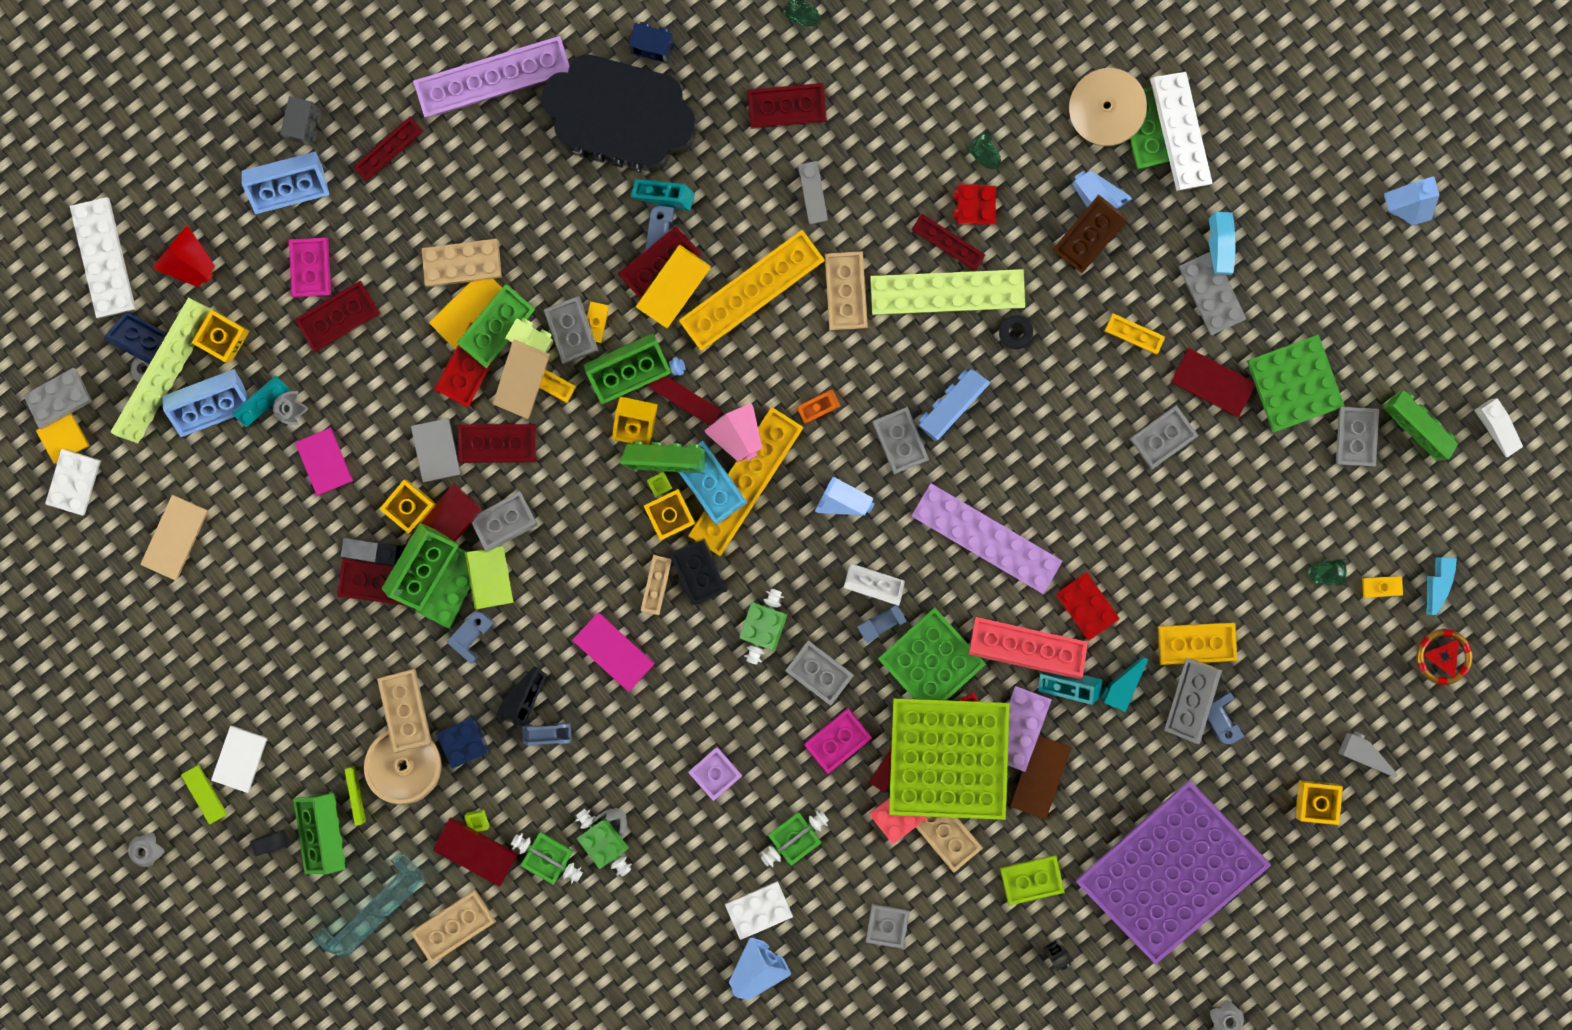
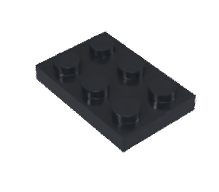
[669,538,728,605]

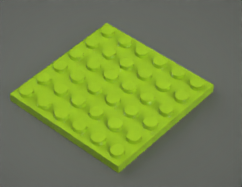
[889,698,1010,820]

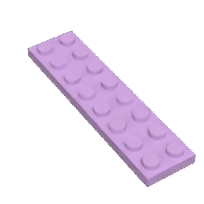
[413,36,570,119]
[911,483,1063,594]

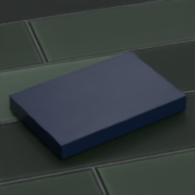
[104,311,167,365]

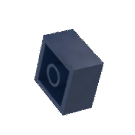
[629,22,674,64]
[436,716,490,769]

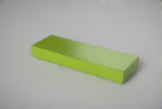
[181,765,228,825]
[345,766,366,826]

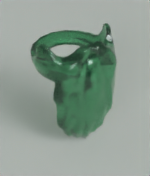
[780,0,820,26]
[965,131,1001,170]
[1308,559,1347,586]

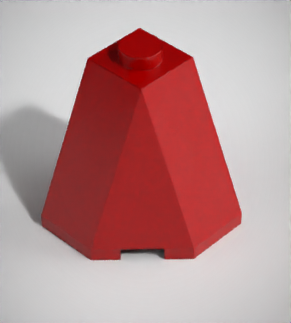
[152,225,215,287]

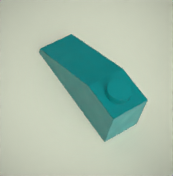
[630,179,695,211]
[1101,657,1148,712]
[1038,673,1102,705]

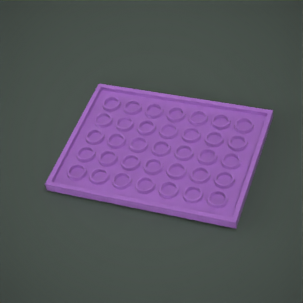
[1076,780,1271,965]

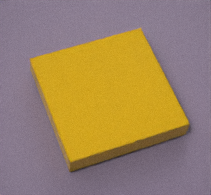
[36,413,90,464]

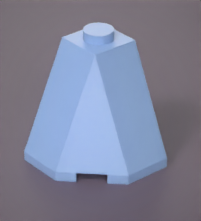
[1072,171,1132,209]
[1384,177,1439,225]
[815,477,875,515]
[729,938,791,1000]

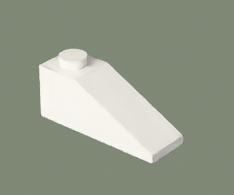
[1474,398,1523,457]

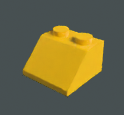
[612,397,658,445]

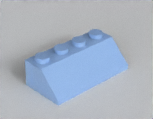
[242,151,329,214]
[162,369,249,437]
[919,369,990,441]

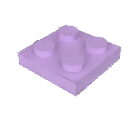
[688,747,742,801]

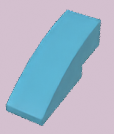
[1208,212,1235,275]
[1426,557,1457,615]

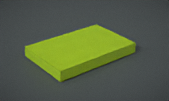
[465,546,513,609]
[1000,855,1065,906]

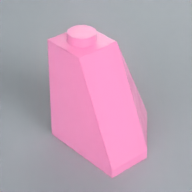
[705,403,762,462]

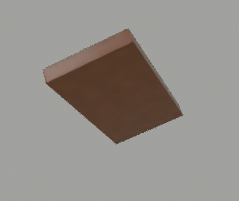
[1053,194,1129,274]
[1010,736,1072,819]

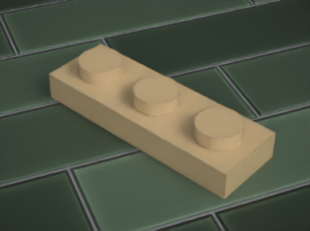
[641,555,672,615]

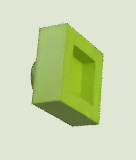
[647,472,673,497]
[464,809,490,832]

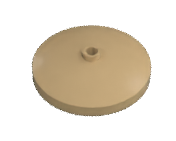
[1069,68,1147,146]
[364,731,442,805]

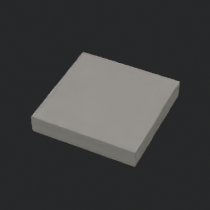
[865,904,910,949]

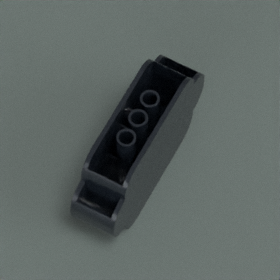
[541,54,697,173]

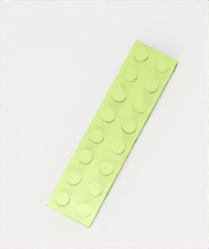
[870,269,1025,315]
[111,298,212,443]

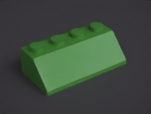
[584,333,671,405]
[1382,390,1458,461]
[620,441,706,474]
[382,523,459,611]
[293,793,345,874]

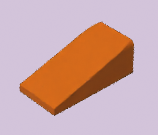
[796,390,841,424]

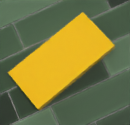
[636,244,711,328]
[429,279,502,349]
[1158,622,1237,665]

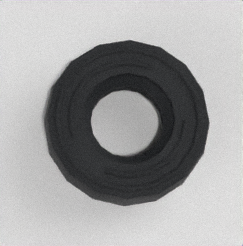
[999,315,1033,349]

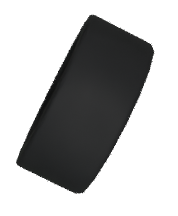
[250,829,290,856]

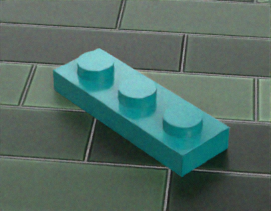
[232,376,290,427]

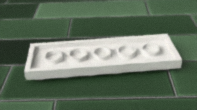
[1150,72,1213,191]
[70,197,136,319]

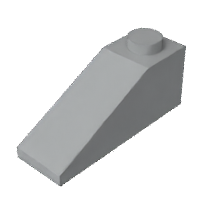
[798,161,828,225]
[1338,731,1398,778]

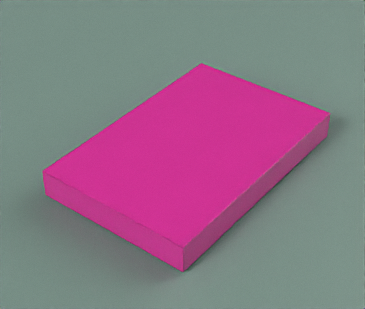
[289,238,331,298]
[295,428,353,496]
[804,708,872,774]

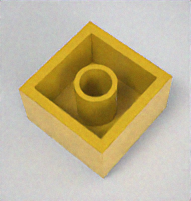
[192,310,250,364]
[380,480,436,534]
[644,489,696,541]
[1295,780,1343,825]

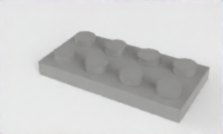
[1178,252,1246,336]
[1164,658,1222,744]

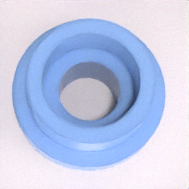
[669,357,685,376]

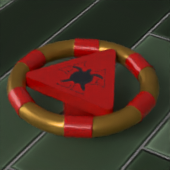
[1416,629,1473,685]

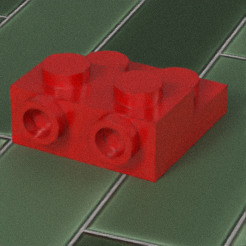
[954,184,996,225]

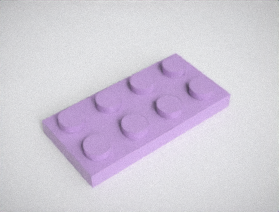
[1008,686,1052,772]

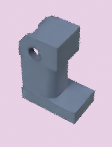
[646,206,675,249]
[857,604,907,643]
[447,612,496,664]
[1207,691,1244,744]
[522,722,571,746]

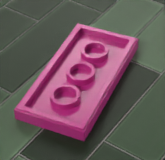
[572,612,655,692]

